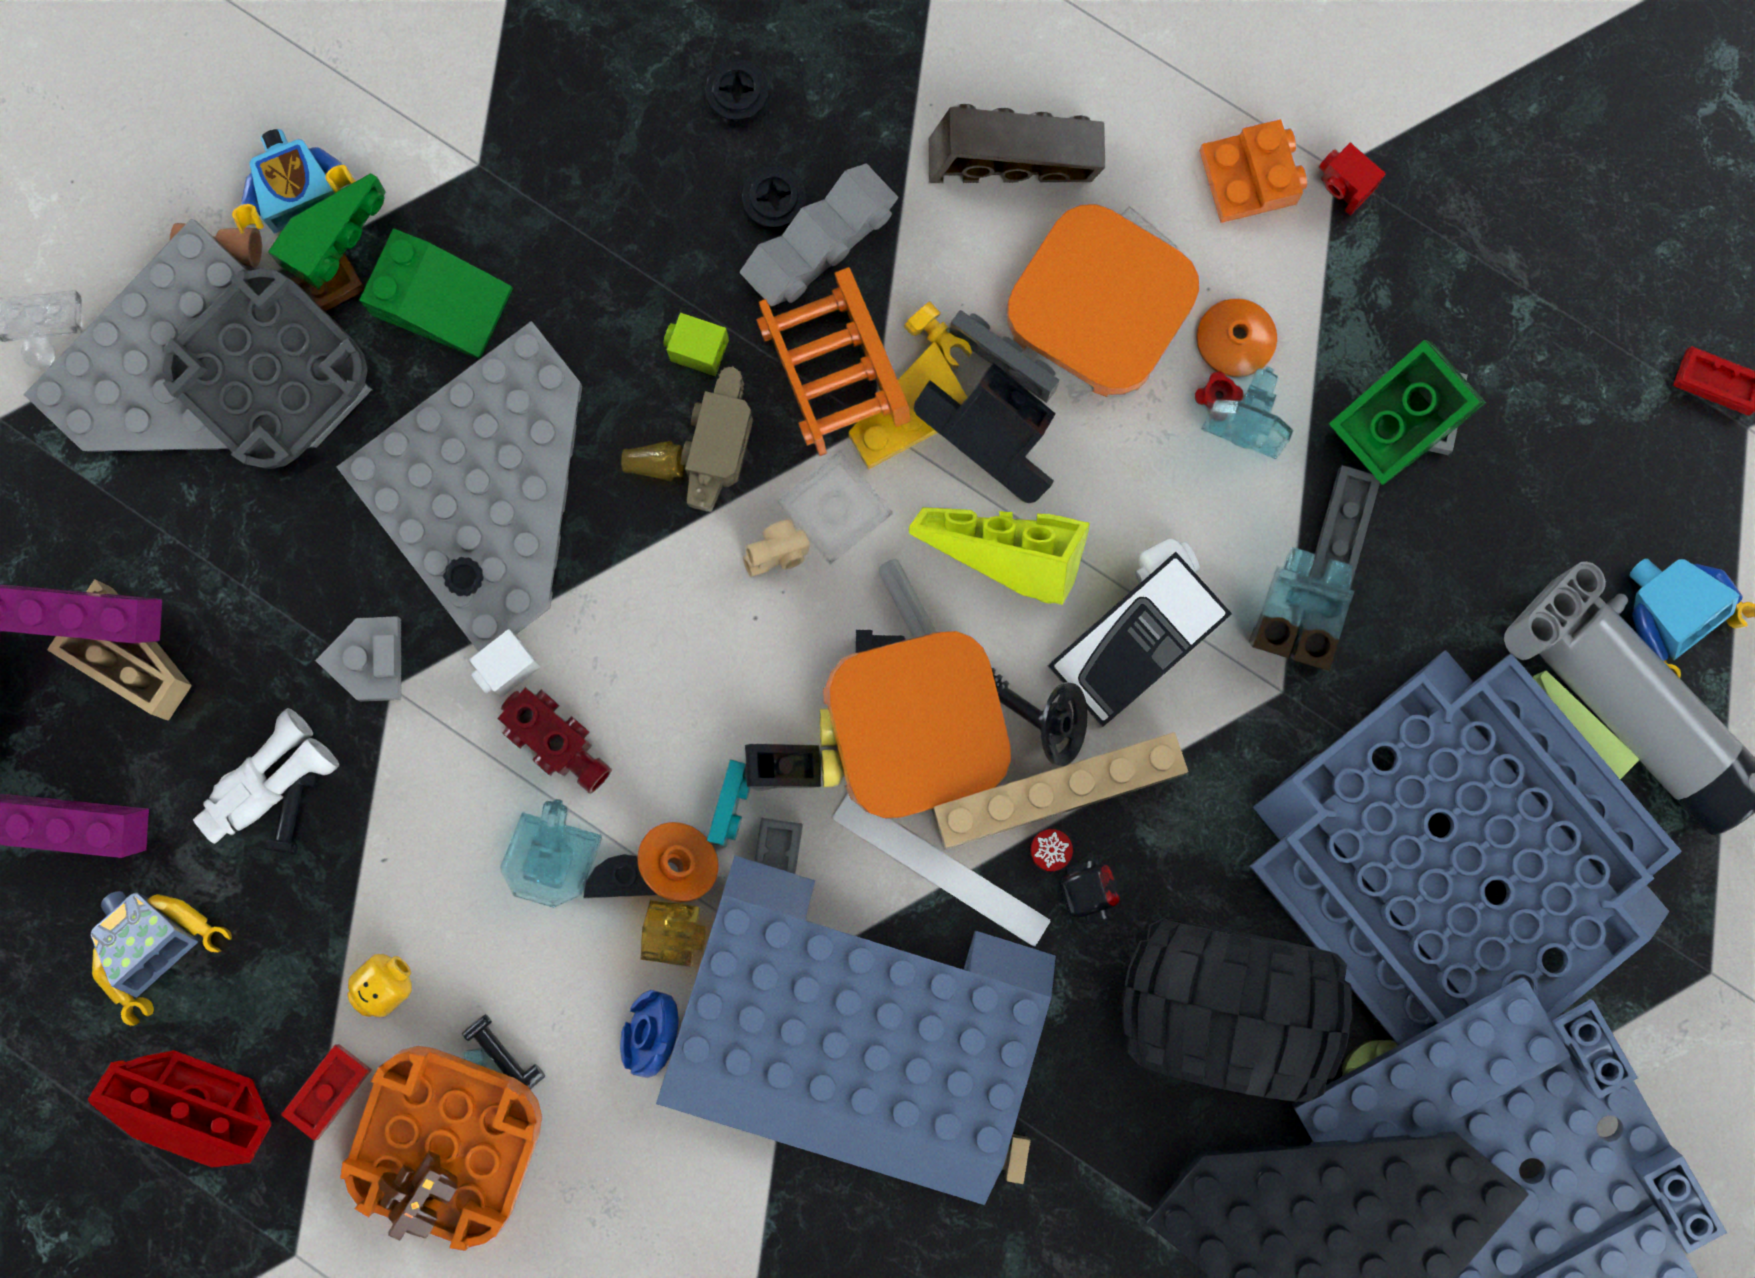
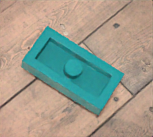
[707,759,751,847]

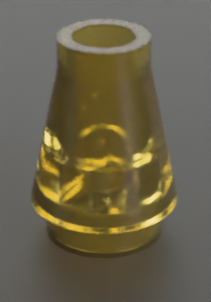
[622,440,684,481]

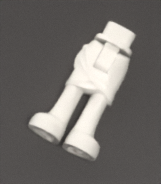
[193,708,339,844]

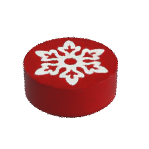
[1030,829,1073,872]

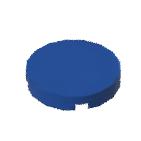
[620,990,679,1078]

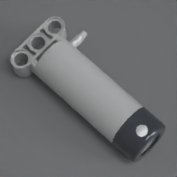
[1504,561,1755,835]

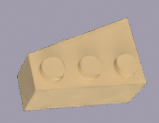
[47,579,192,721]

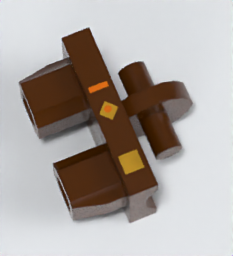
[378,1151,458,1241]

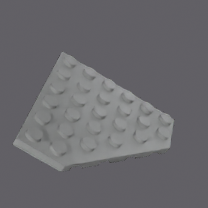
[23,218,372,452]
[337,321,582,652]

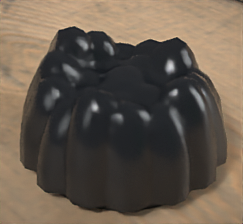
[443,557,484,597]

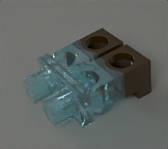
[1249,547,1354,671]

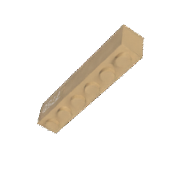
[932,732,1188,850]

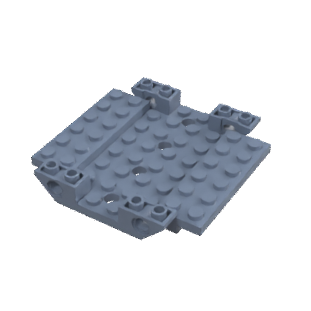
[1249,650,1682,1046]
[1292,977,1727,1278]

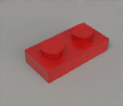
[281,1044,372,1141]

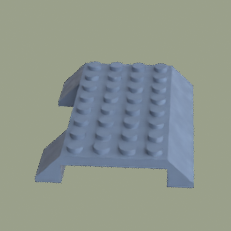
[656,855,1056,1205]

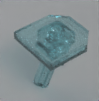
[1201,366,1294,459]
[500,799,602,908]

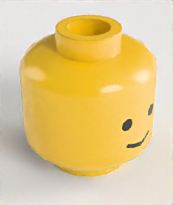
[347,954,412,1017]

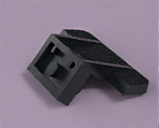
[914,363,1056,503]

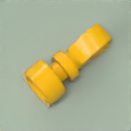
[903,301,972,369]

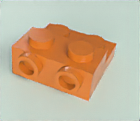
[1199,119,1307,223]

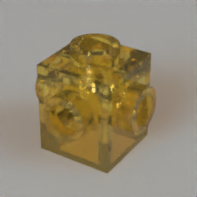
[641,900,706,967]

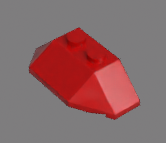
[88,1050,271,1168]

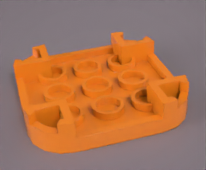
[1006,204,1199,397]
[823,631,1011,819]
[340,1046,542,1251]

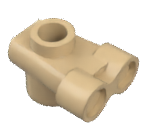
[743,520,810,577]

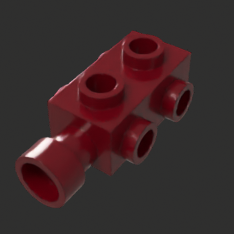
[497,687,612,794]

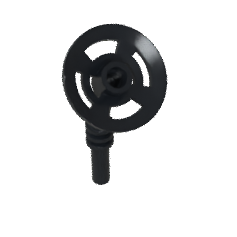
[992,668,1088,766]

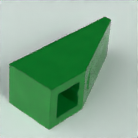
[268,173,386,290]

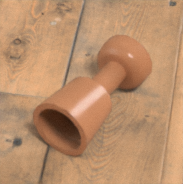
[170,223,262,268]

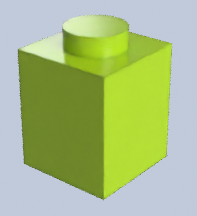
[663,313,729,377]

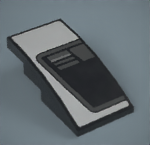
[1047,552,1232,727]

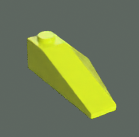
[909,507,1090,605]

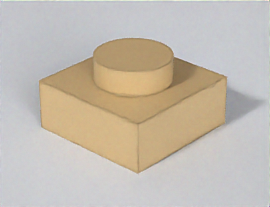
[1002,1134,1030,1184]

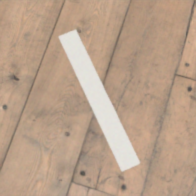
[832,794,1050,946]

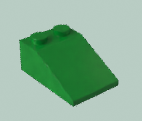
[359,228,513,359]
[1329,340,1486,485]

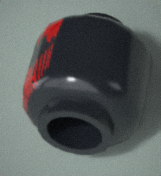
[1060,859,1120,924]

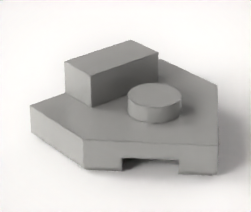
[315,616,401,702]

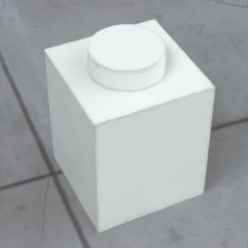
[469,629,541,697]

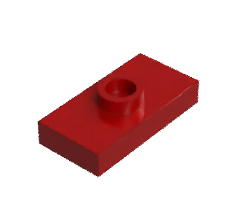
[1673,346,1755,416]

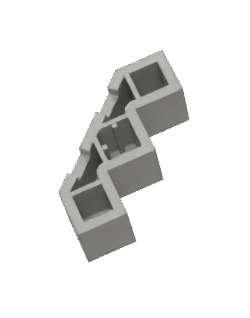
[740,163,899,307]

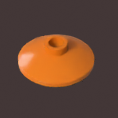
[1197,299,1277,377]
[637,822,718,902]

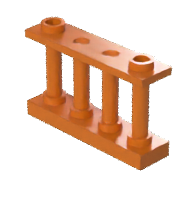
[756,267,911,456]

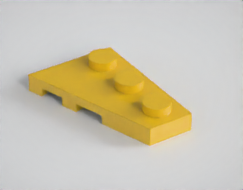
[848,341,967,470]

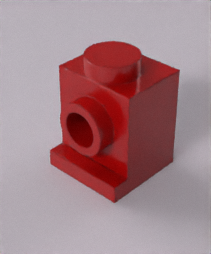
[1318,142,1386,216]

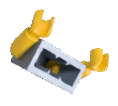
[90,891,232,1026]

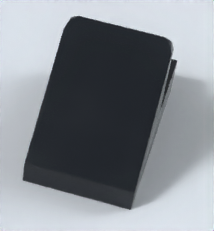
[745,744,821,791]

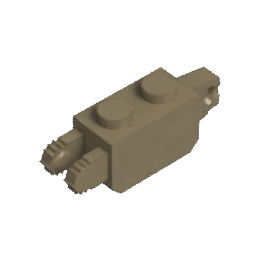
[681,366,753,512]

